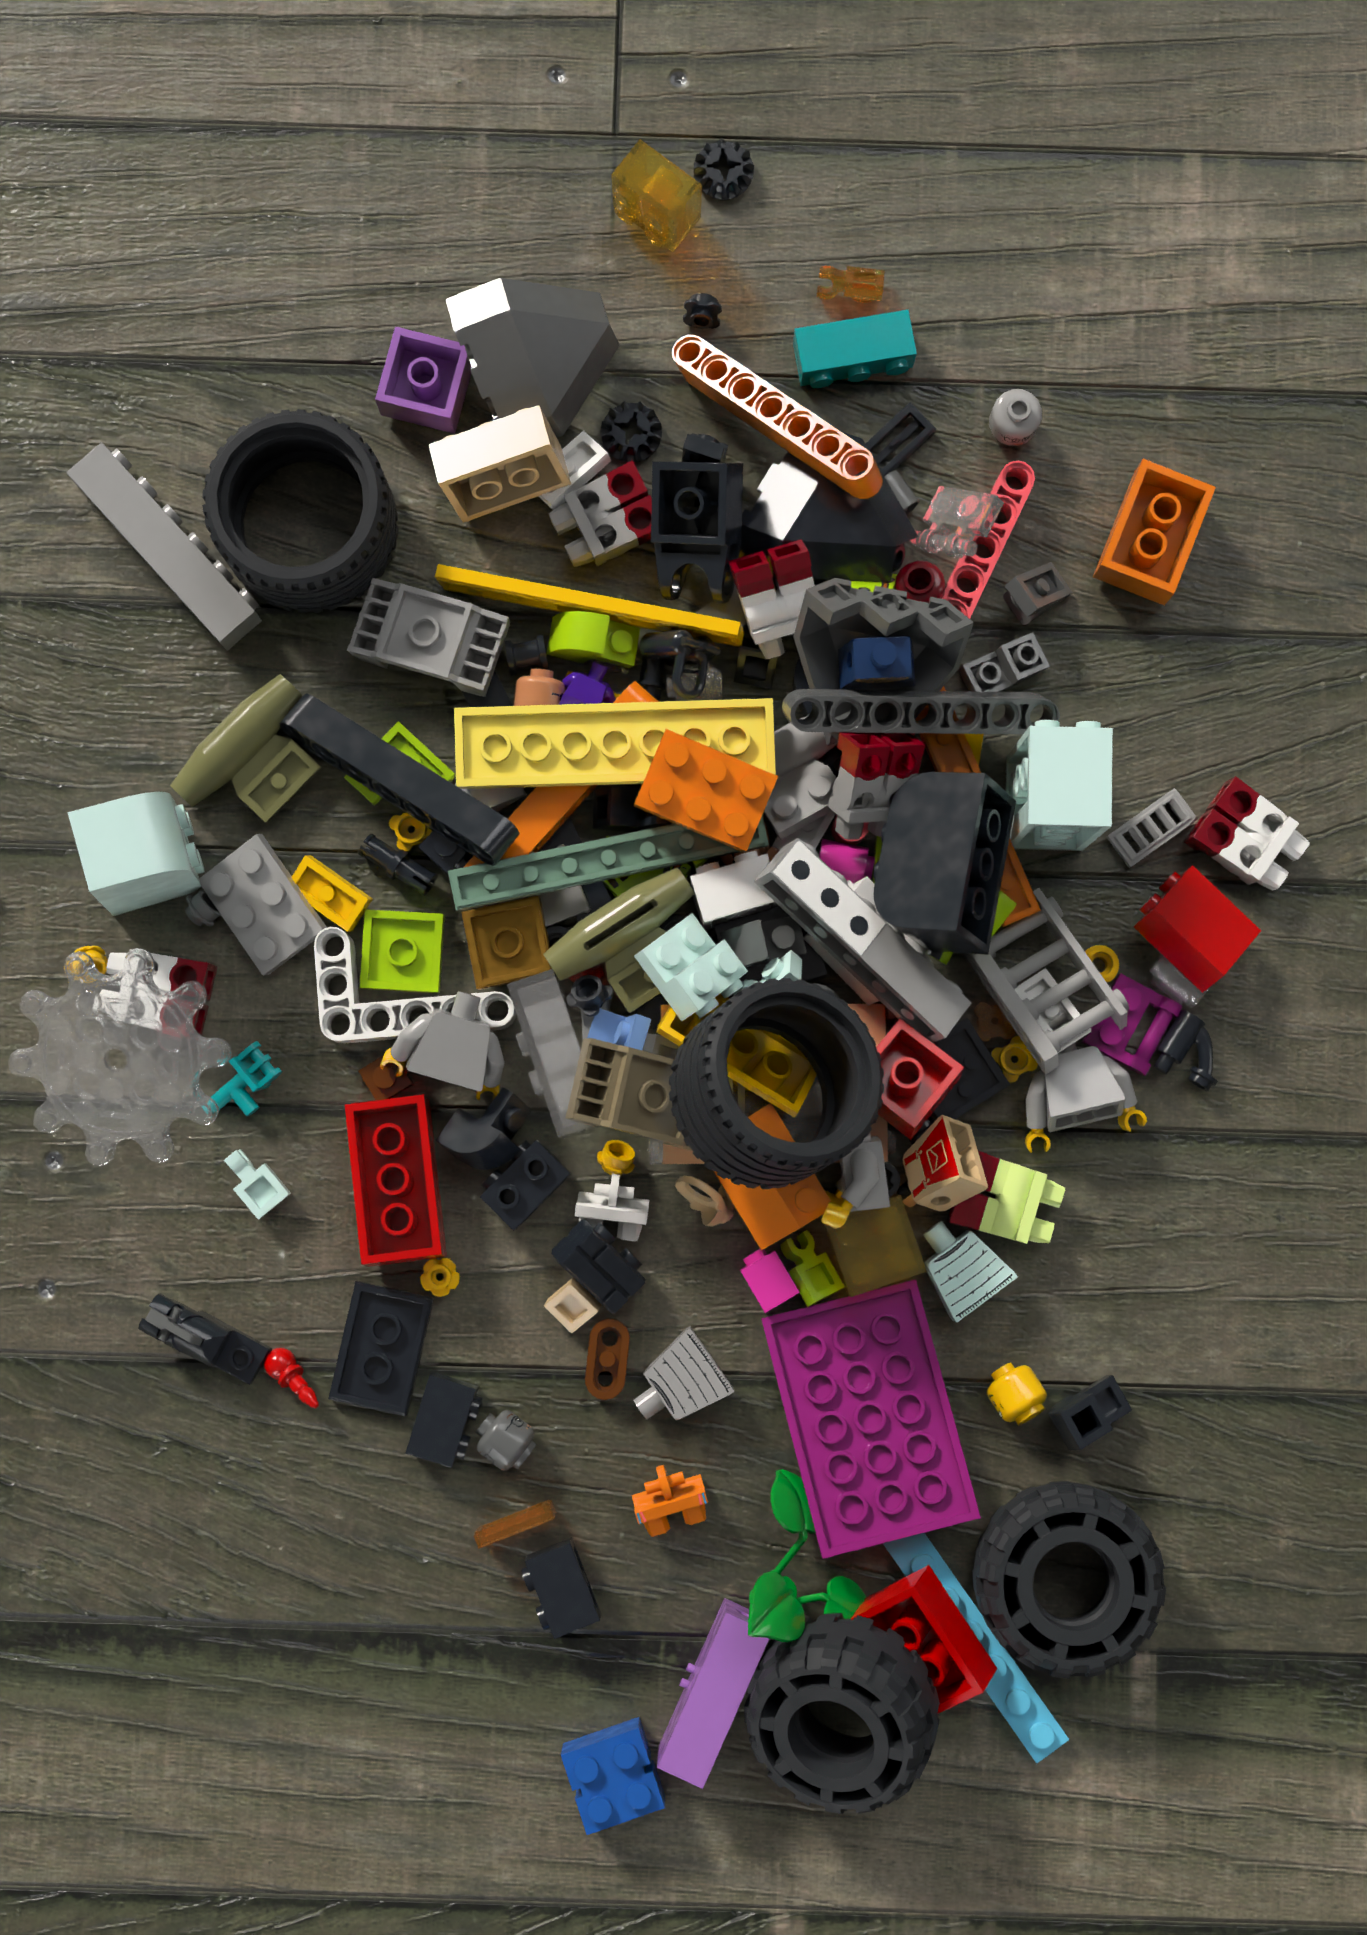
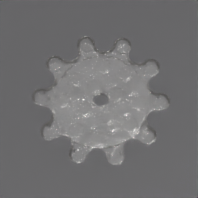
[8,948,231,1166]

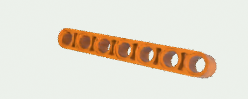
[672,335,883,499]
[463,681,659,907]

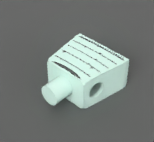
[923,1221,1018,1322]

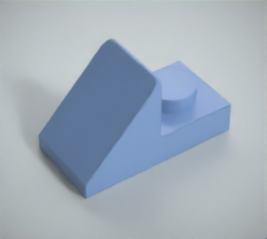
[587,1009,651,1050]

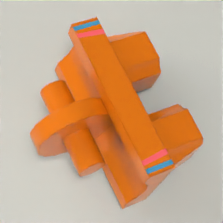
[632,1465,708,1537]

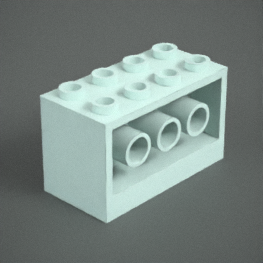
[1006,720,1113,851]

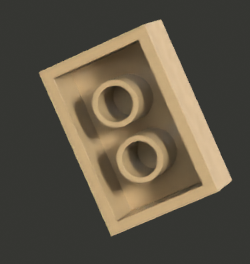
[429,405,571,523]

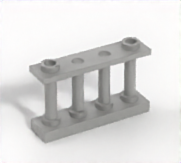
[962,888,1130,1075]

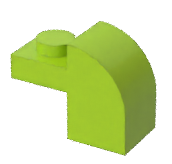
[546,611,641,668]

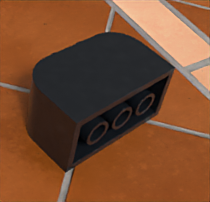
[874,772,1016,955]

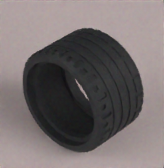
[202,409,398,613]
[669,978,884,1189]

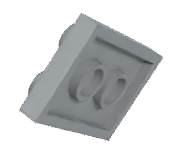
[199,834,327,976]

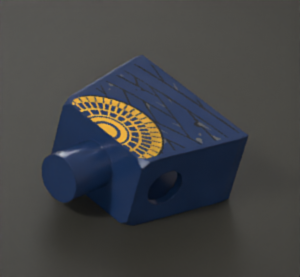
[838,636,915,690]

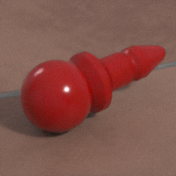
[264,1348,319,1409]

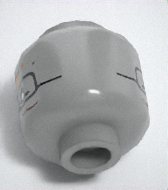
[989,389,1042,446]

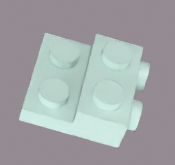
[634,913,748,1021]

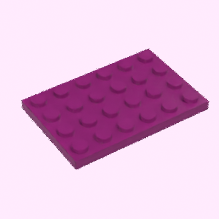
[761,1279,981,1559]

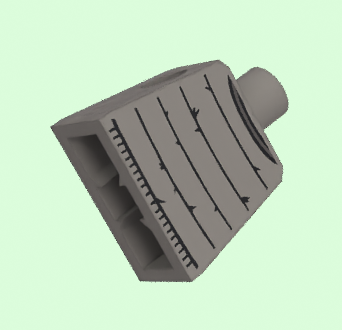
[633,1326,734,1420]

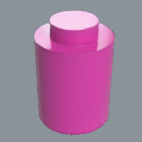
[819,839,875,884]

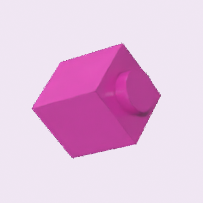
[740,1249,800,1313]

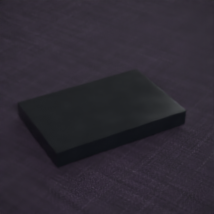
[328,1281,434,1416]

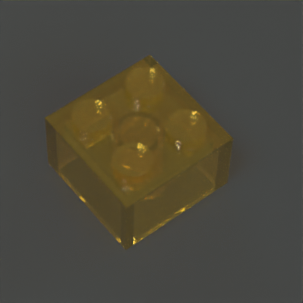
[611,139,702,252]
[823,1195,927,1297]

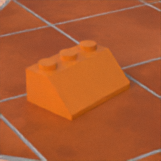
[712,1103,831,1250]

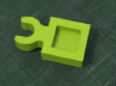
[781,1230,845,1307]

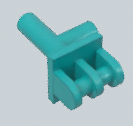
[202,1041,282,1117]

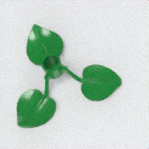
[748,1469,866,1642]

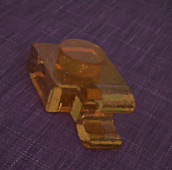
[816,266,885,303]

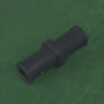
[358,834,437,896]

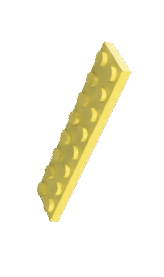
[454,698,776,789]

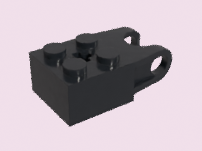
[651,461,744,603]

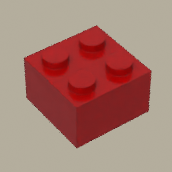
[876,1018,964,1140]

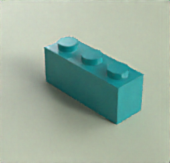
[793,309,917,388]

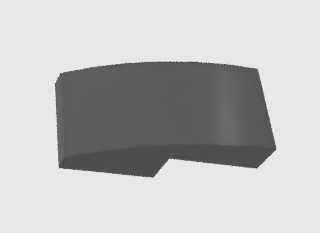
[958,632,1050,692]

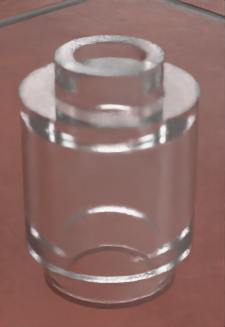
[1149,955,1209,1008]

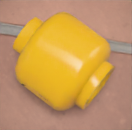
[987,1362,1047,1426]

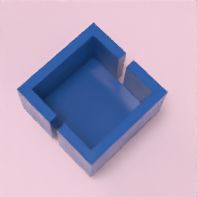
[561,1717,665,1835]

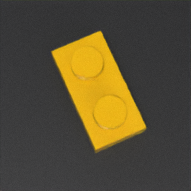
[291,855,373,932]

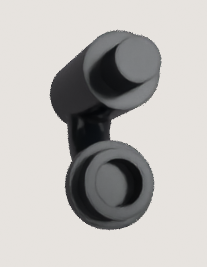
[1153,1010,1218,1091]

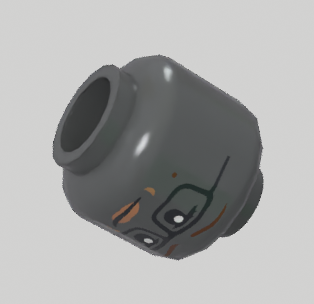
[476,1410,537,1471]

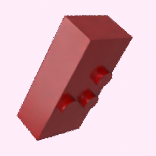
[345,1094,447,1267]

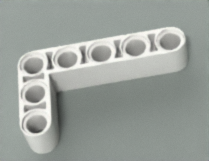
[314,927,517,1044]

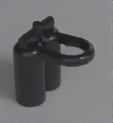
[640,630,721,699]

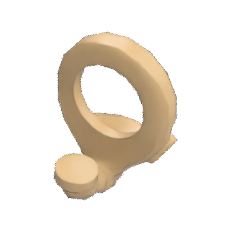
[675,1176,734,1227]

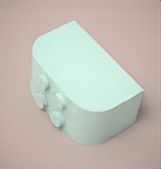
[68,792,205,916]

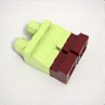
[946,1151,1065,1244]

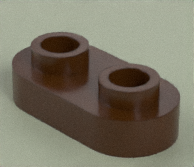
[585,1318,630,1400]

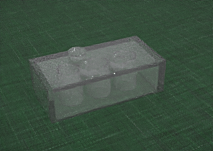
[507,969,601,1140]

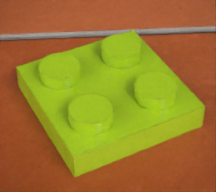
[359,909,445,993]

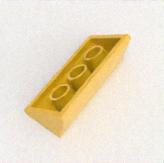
[657,993,817,1118]

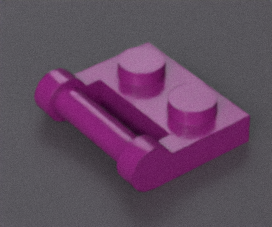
[1081,973,1182,1076]

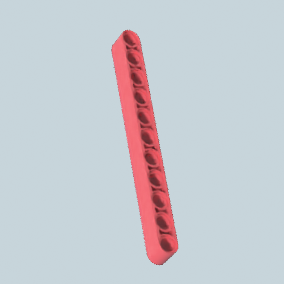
[831,460,1035,845]

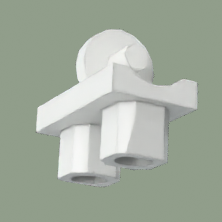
[575,1173,649,1241]

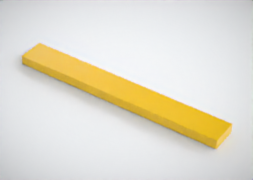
[435,564,744,647]

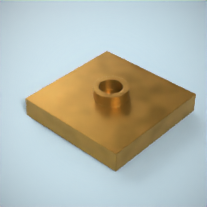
[461,896,555,990]

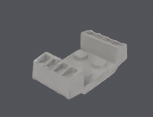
[347,578,510,697]

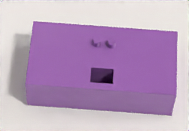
[657,1598,769,1789]

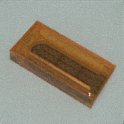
[474,1499,557,1549]

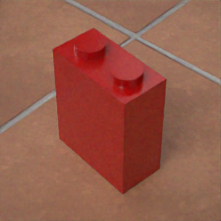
[1133,865,1261,993]

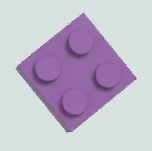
[375,326,471,434]

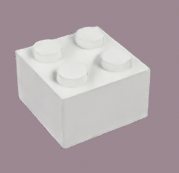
[690,851,779,931]

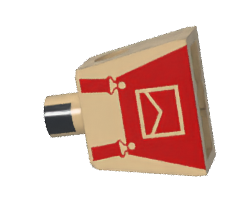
[897,1115,988,1211]

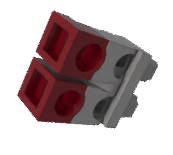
[548,460,652,567]
[828,732,925,840]

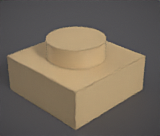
[544,1278,602,1333]

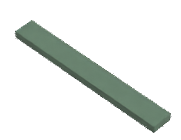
[448,816,769,911]

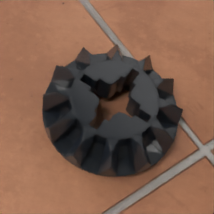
[693,138,754,200]
[601,401,662,462]

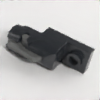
[138,1293,271,1385]

